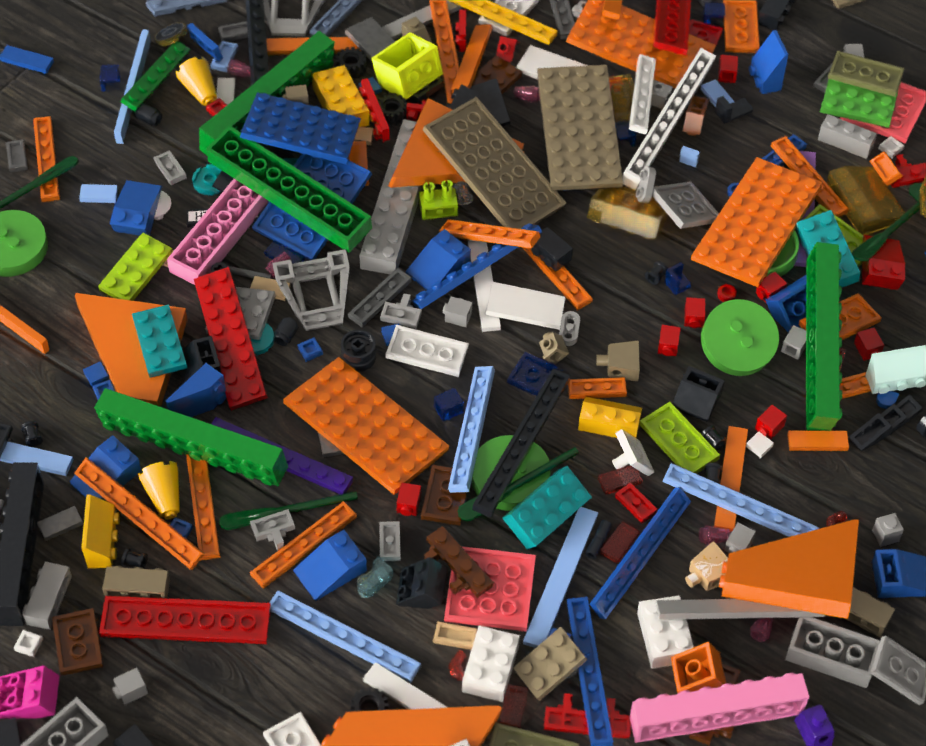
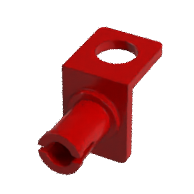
[496,36,519,62]

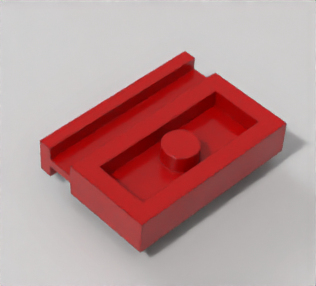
[456,10,466,52]

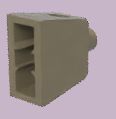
[596,341,640,381]

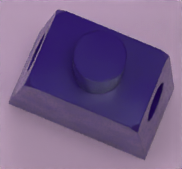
[794,705,834,746]

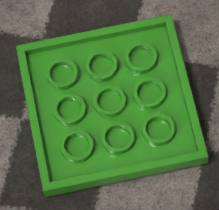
[820,79,900,128]

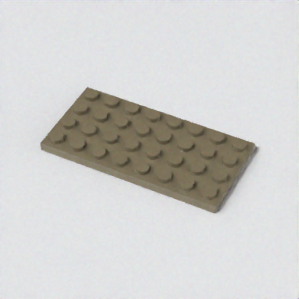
[537,65,623,191]
[423,97,566,229]

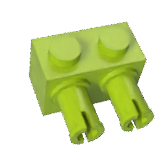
[419,180,458,220]

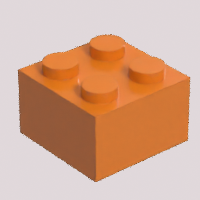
[671,642,726,693]

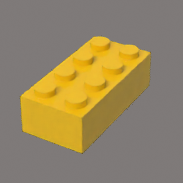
[312,65,369,127]

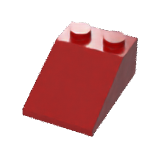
[862,235,905,290]

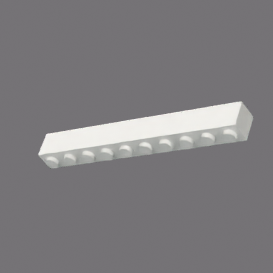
[622,48,716,191]

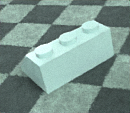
[865,345,926,394]

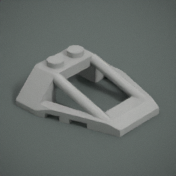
[264,0,326,36]
[272,249,350,331]

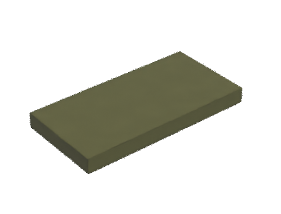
[828,50,905,97]
[489,723,579,746]

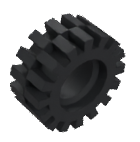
[336,47,367,79]
[378,93,407,126]
[350,687,389,712]

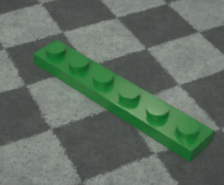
[121,40,190,112]

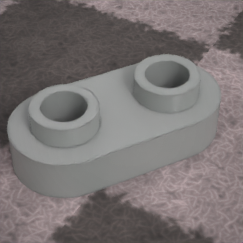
[636,166,656,203]
[559,311,580,346]

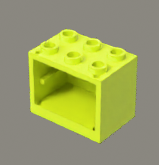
[372,32,443,99]

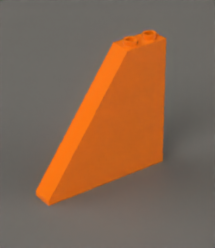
[388,98,524,188]
[75,293,188,407]
[719,519,859,619]
[322,705,502,746]

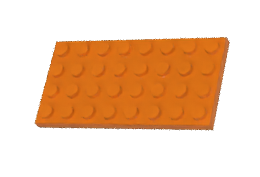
[566,0,716,89]
[691,157,822,287]
[283,357,449,495]

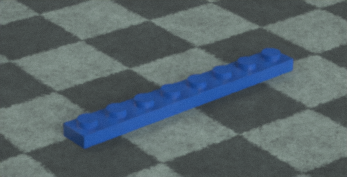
[412,224,542,309]
[589,487,691,619]
[567,597,613,746]

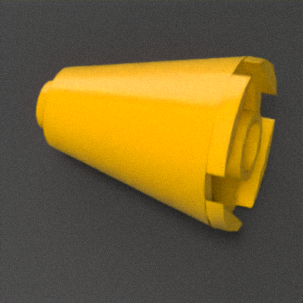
[176,57,217,106]
[138,461,180,520]

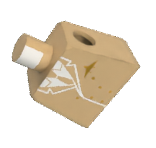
[685,541,728,591]

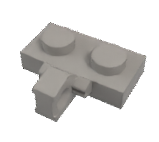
[380,293,422,329]
[250,509,295,551]

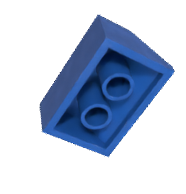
[766,275,806,333]

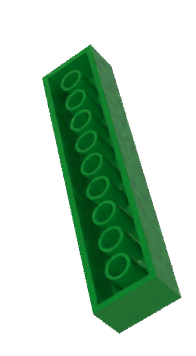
[199,31,335,155]
[206,125,372,253]
[806,242,842,431]
[94,388,288,486]

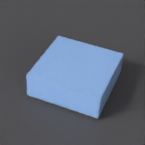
[679,146,700,168]

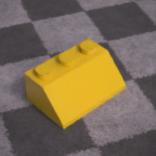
[578,397,643,438]
[82,495,120,568]

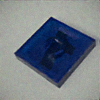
[507,352,559,396]

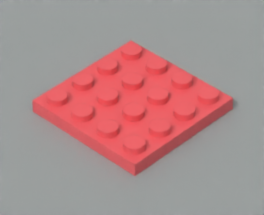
[840,82,926,144]
[444,546,536,632]

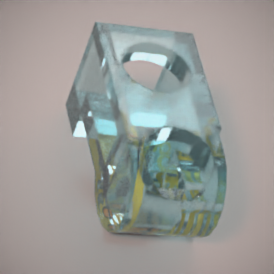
[357,556,393,598]

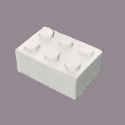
[637,595,694,669]
[462,626,520,702]

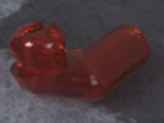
[826,511,847,527]
[449,650,467,681]

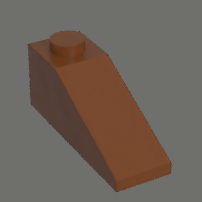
[683,96,710,136]

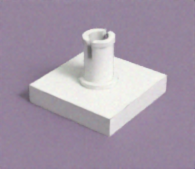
[612,429,654,476]

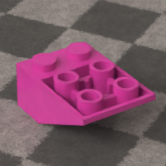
[0,666,60,719]

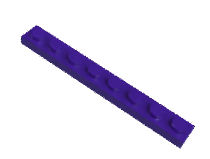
[211,417,353,494]

